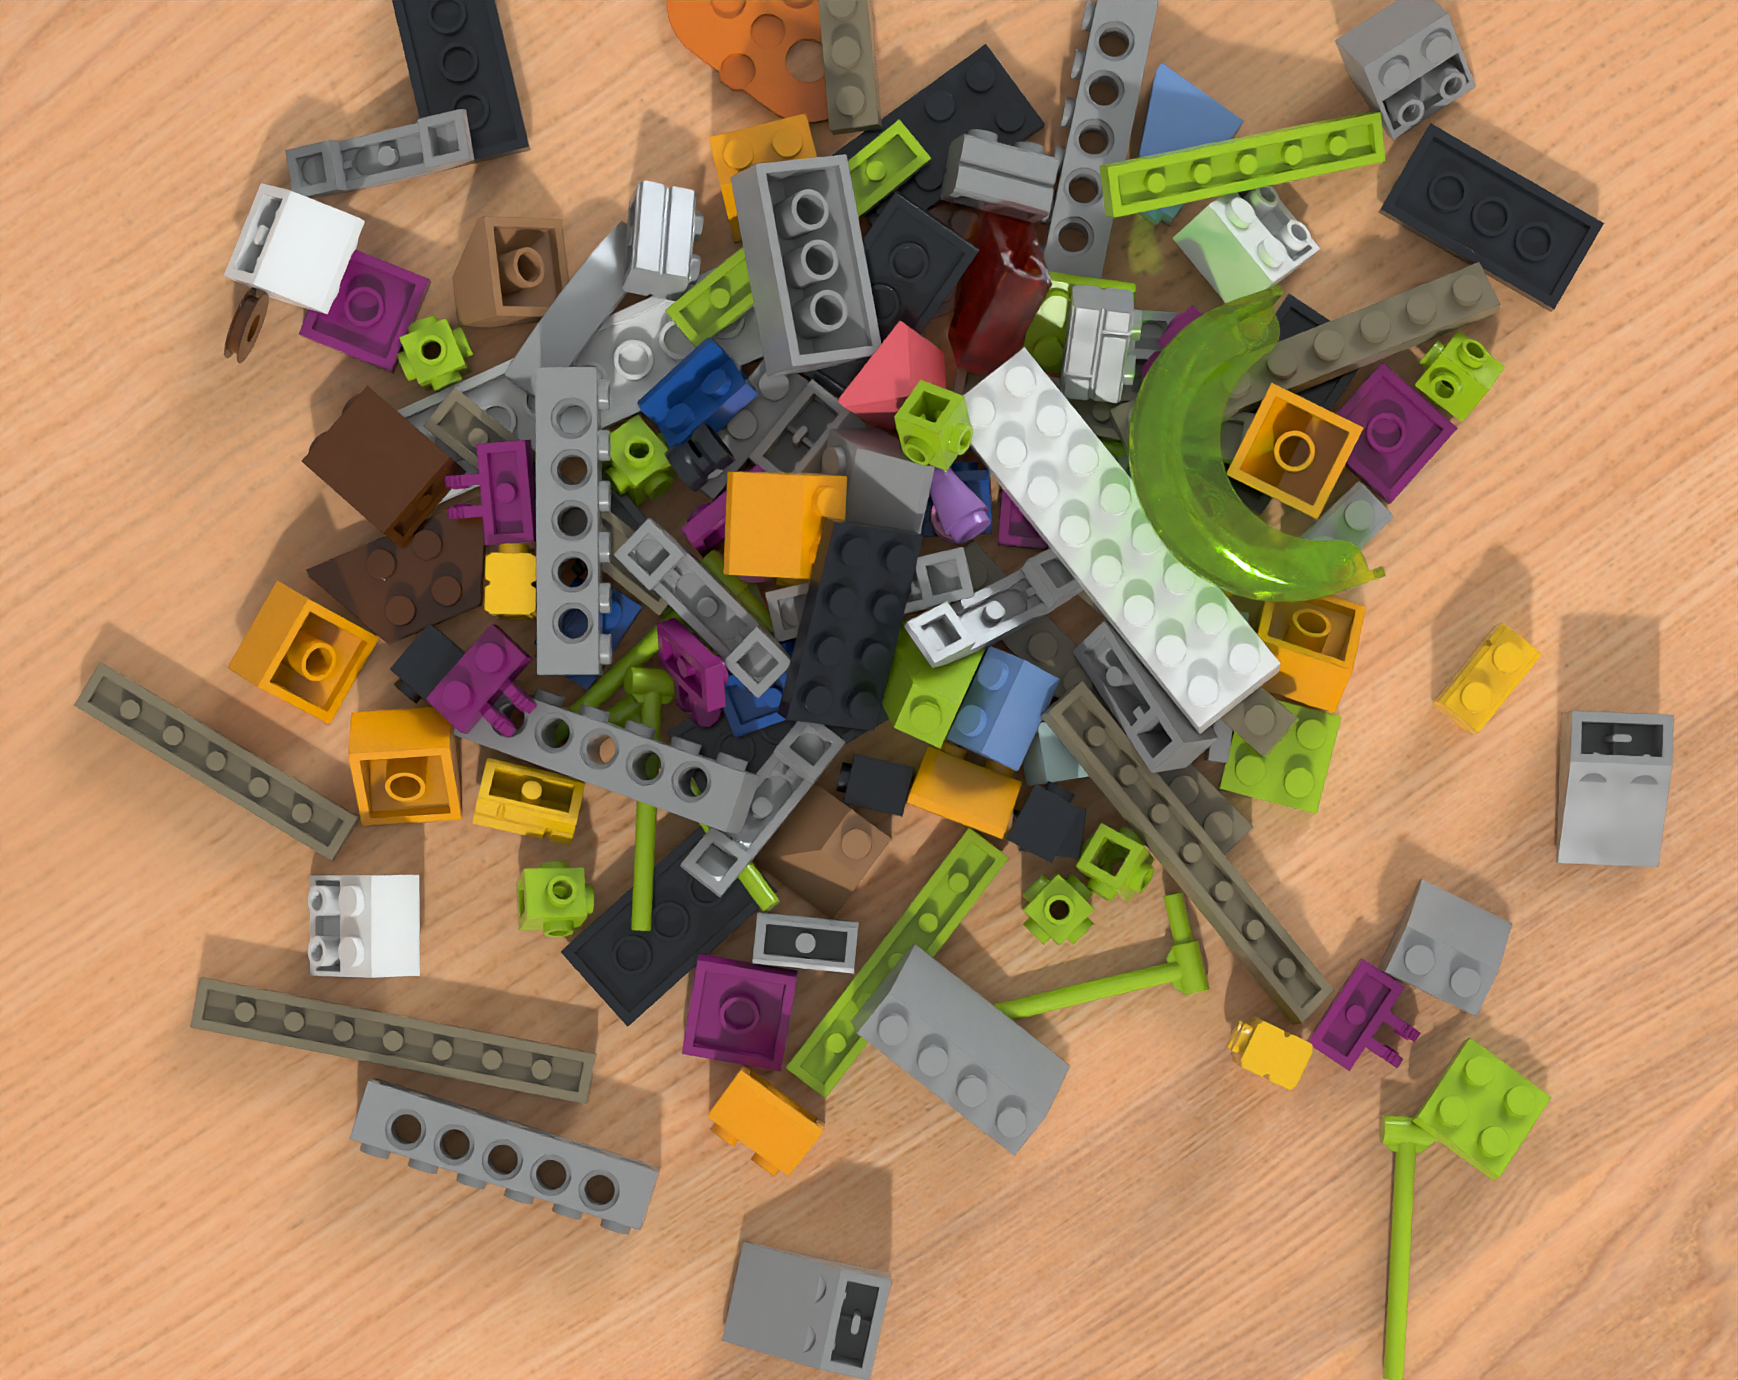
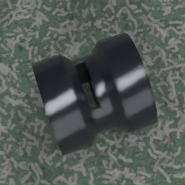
[664,421,736,492]

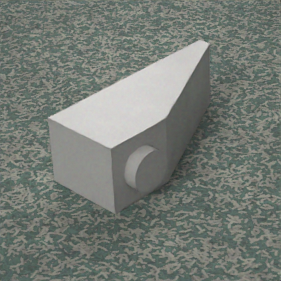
[1072,620,1218,773]

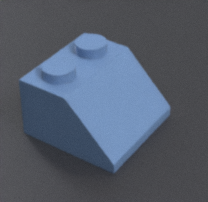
[945,646,1061,771]

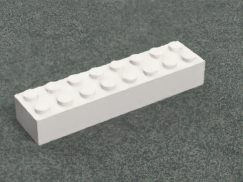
[963,347,1281,734]

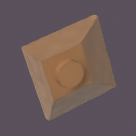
[452,216,569,327]
[752,783,891,919]

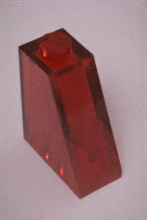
[948,211,1053,374]

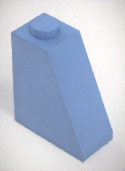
[1137,63,1244,226]

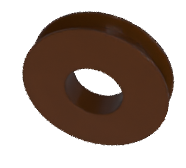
[224,288,269,363]

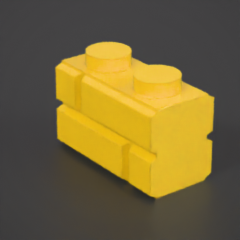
[484,543,537,620]
[1432,623,1542,735]
[472,758,586,846]
[1226,1016,1314,1090]

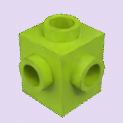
[397,316,474,393]
[1415,330,1505,422]
[894,379,973,471]
[602,415,677,506]
[1076,823,1155,903]
[516,861,594,937]
[1021,873,1095,946]

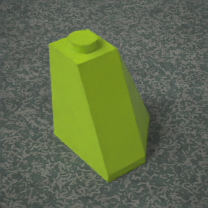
[882,603,986,748]

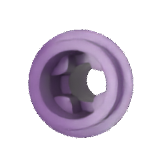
[930,468,991,544]

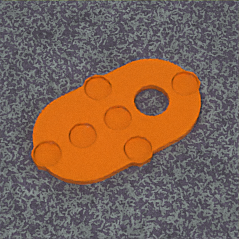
[666,0,829,124]

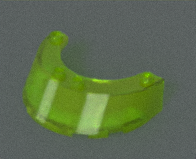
[1128,284,1386,602]

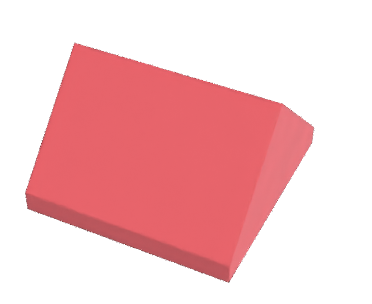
[837,321,946,431]

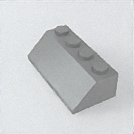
[730,154,882,377]
[851,943,1070,1156]

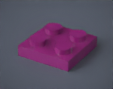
[299,249,431,374]
[1336,362,1458,505]
[682,953,799,1071]

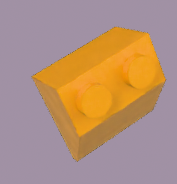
[708,113,817,244]
[1226,383,1363,520]
[723,471,847,579]
[1253,576,1366,713]
[227,581,379,724]
[348,707,462,826]
[906,742,1022,839]
[707,1065,825,1176]

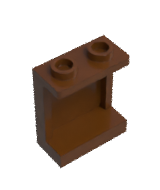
[301,385,467,547]

